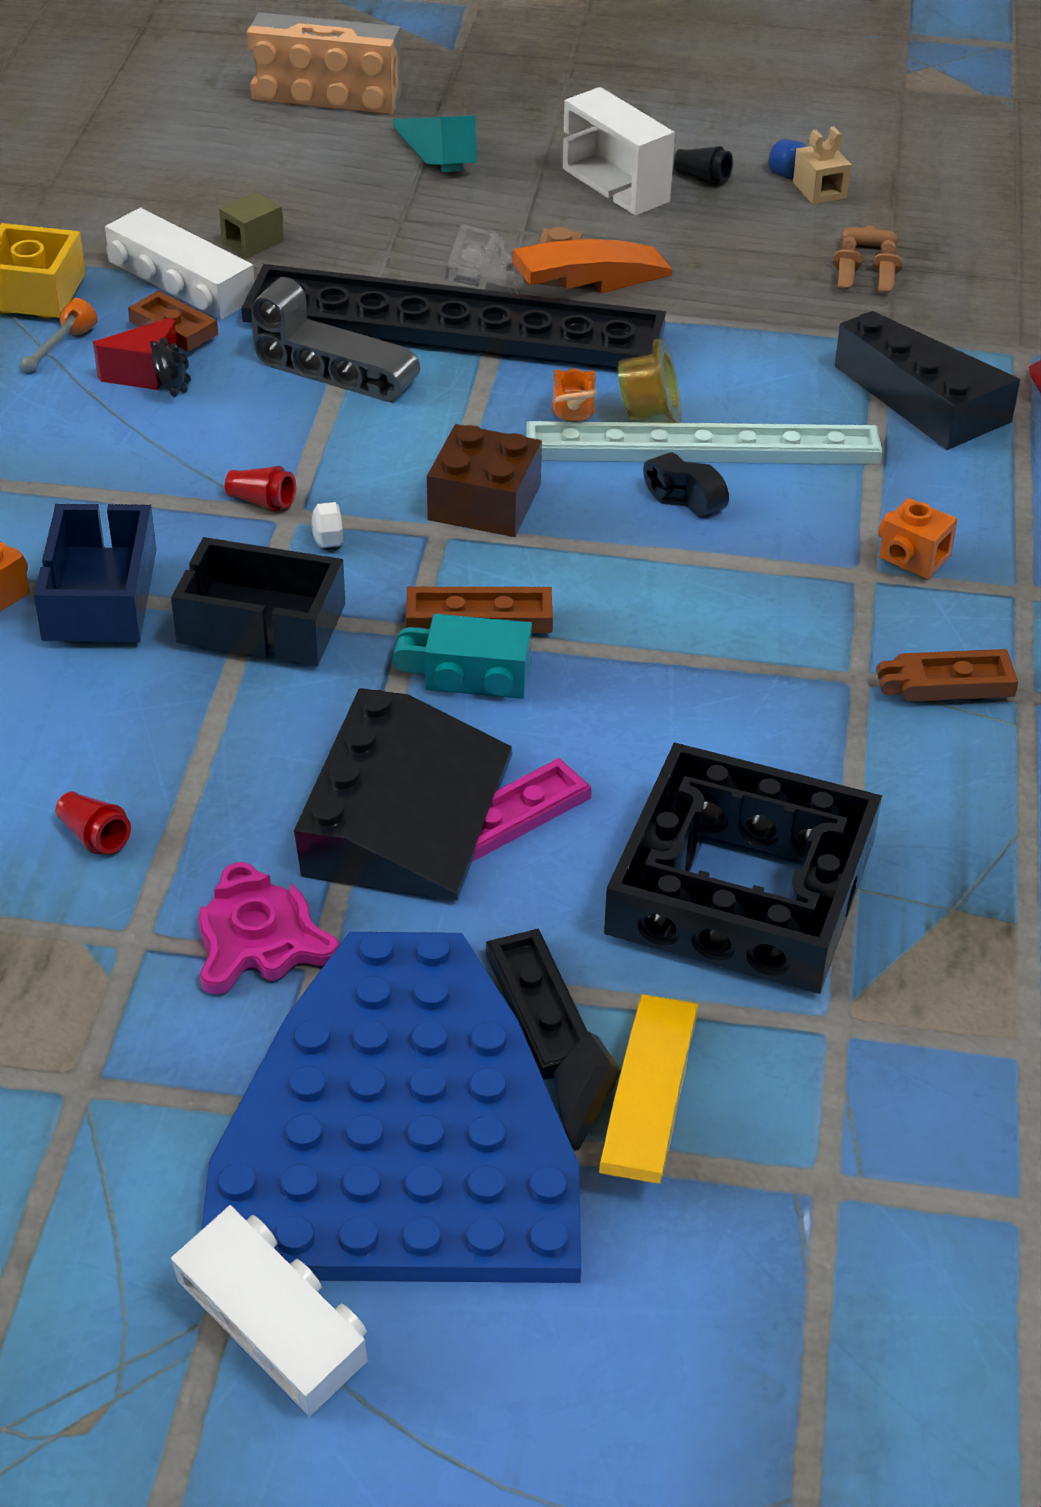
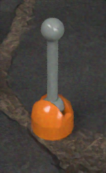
[20,298,98,373]

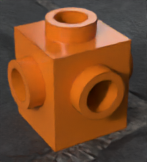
[878,498,958,579]

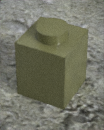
[219,192,284,258]

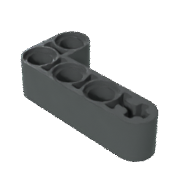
[251,277,420,401]

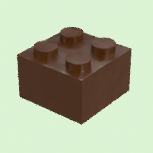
[427,424,542,537]

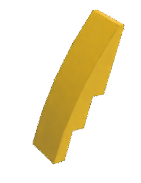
[599,994,698,1184]

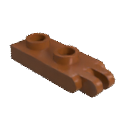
[876,649,1018,701]

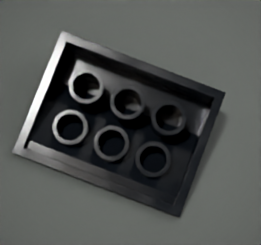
[294,688,512,901]

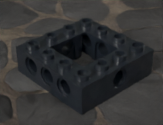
[604,742,882,994]

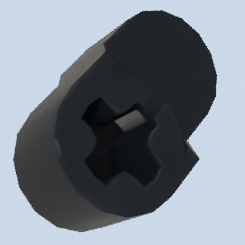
[643,452,729,517]

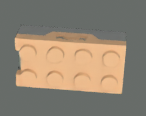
[247,12,402,114]

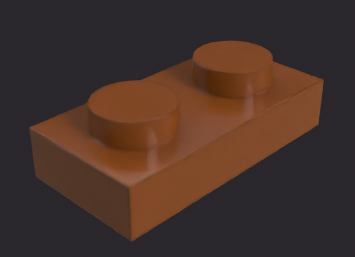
[128,290,218,352]

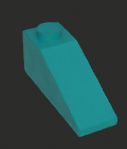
[393,115,477,172]

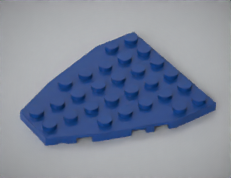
[201,932,581,1283]

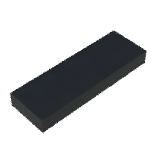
[486,928,588,1080]

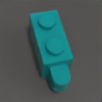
[392,614,532,699]

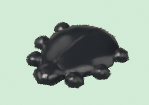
[150,338,191,398]

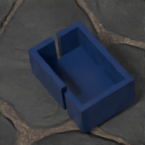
[34,504,157,643]

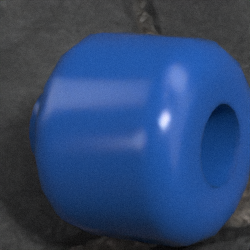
[768,139,808,179]

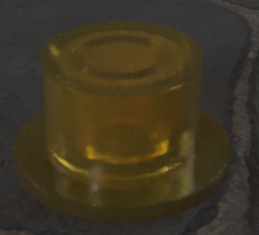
[618,337,682,423]

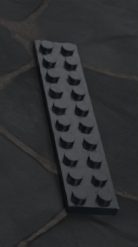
[241,264,666,371]

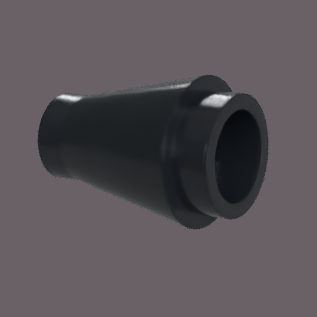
[674,146,733,185]

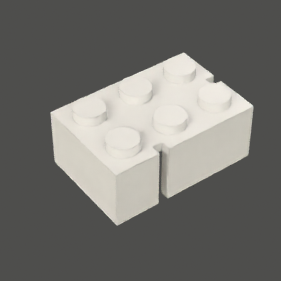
[563,87,675,216]

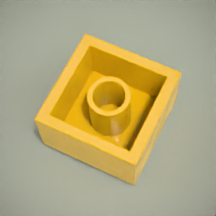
[0,223,86,318]

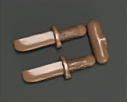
[832,225,903,292]

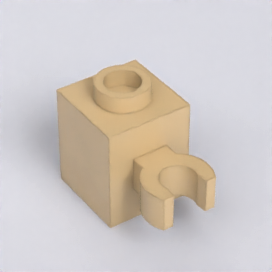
[793,126,851,205]

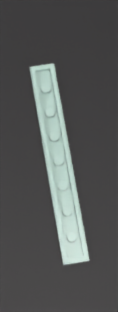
[526,421,882,464]

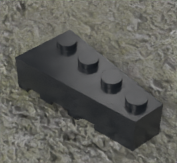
[835,311,1020,450]

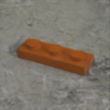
[406,586,553,633]

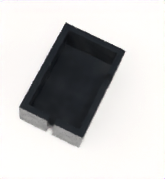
[171,537,345,666]

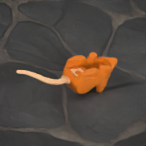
[552,368,597,422]

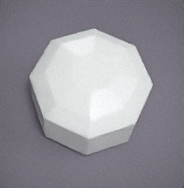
[311,502,343,549]

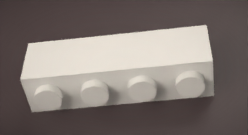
[105,208,255,320]

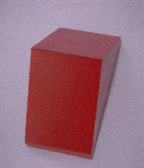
[93,317,177,390]

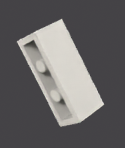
[171,1205,368,1417]

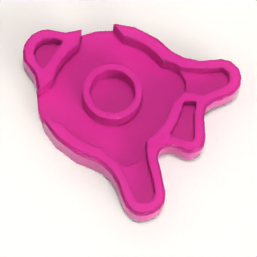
[198,862,339,994]

